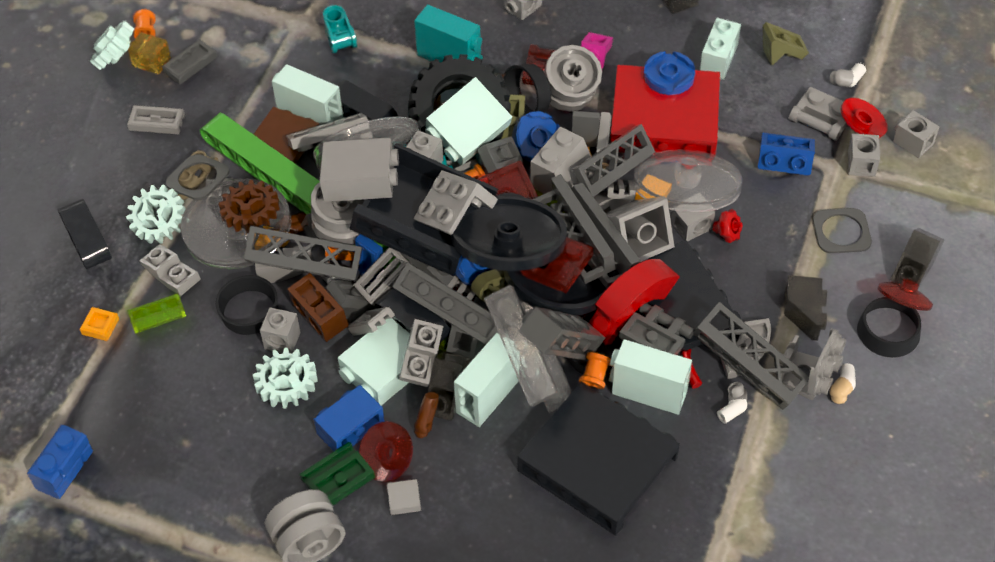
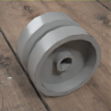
[543,45,602,112]
[311,182,365,245]
[264,490,345,562]

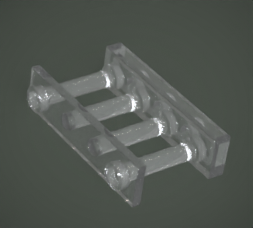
[484,285,572,414]

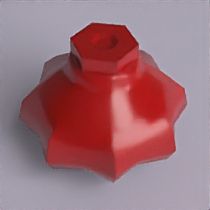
[713,209,743,243]

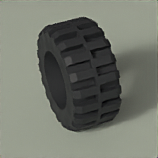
[407,54,511,161]

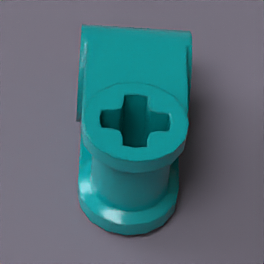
[323,5,357,54]

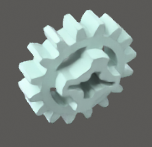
[90,20,134,70]
[126,185,187,244]
[253,348,318,408]

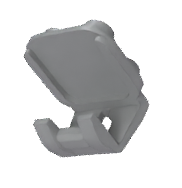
[775,328,846,400]

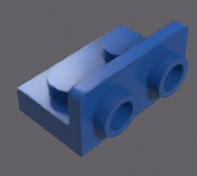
[758,132,815,175]

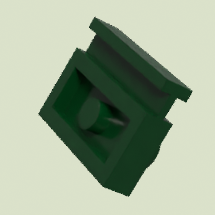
[300,441,375,506]

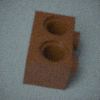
[287,273,349,342]

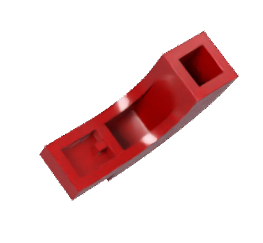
[589,259,680,345]

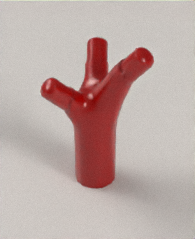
[682,349,702,389]

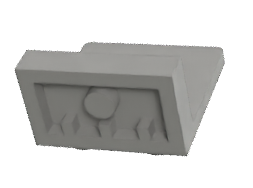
[414,170,498,235]

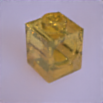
[128,32,171,74]

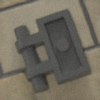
[619,303,695,355]

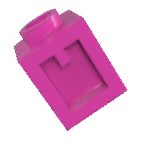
[581,32,613,69]

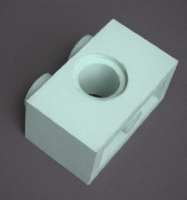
[700,18,741,80]

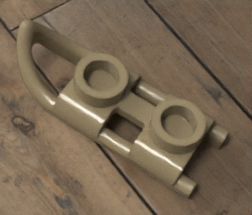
[167,150,219,200]

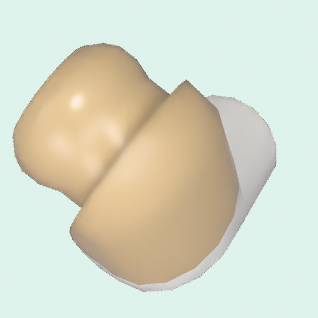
[829,363,856,404]

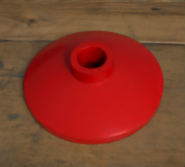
[841,98,888,138]

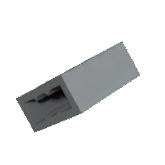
[320,138,399,202]

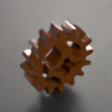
[219,180,280,233]

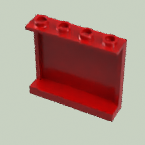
[610,65,720,159]

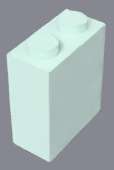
[272,64,343,125]
[425,77,512,166]
[338,318,410,406]
[454,333,521,427]
[609,339,692,415]

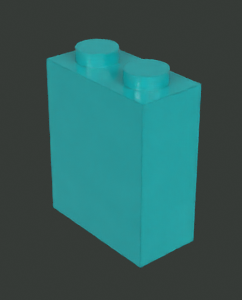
[414,4,483,62]

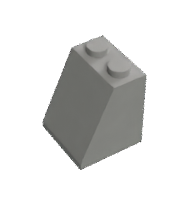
[531,126,604,213]
[606,197,675,261]

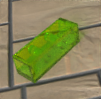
[127,293,186,334]

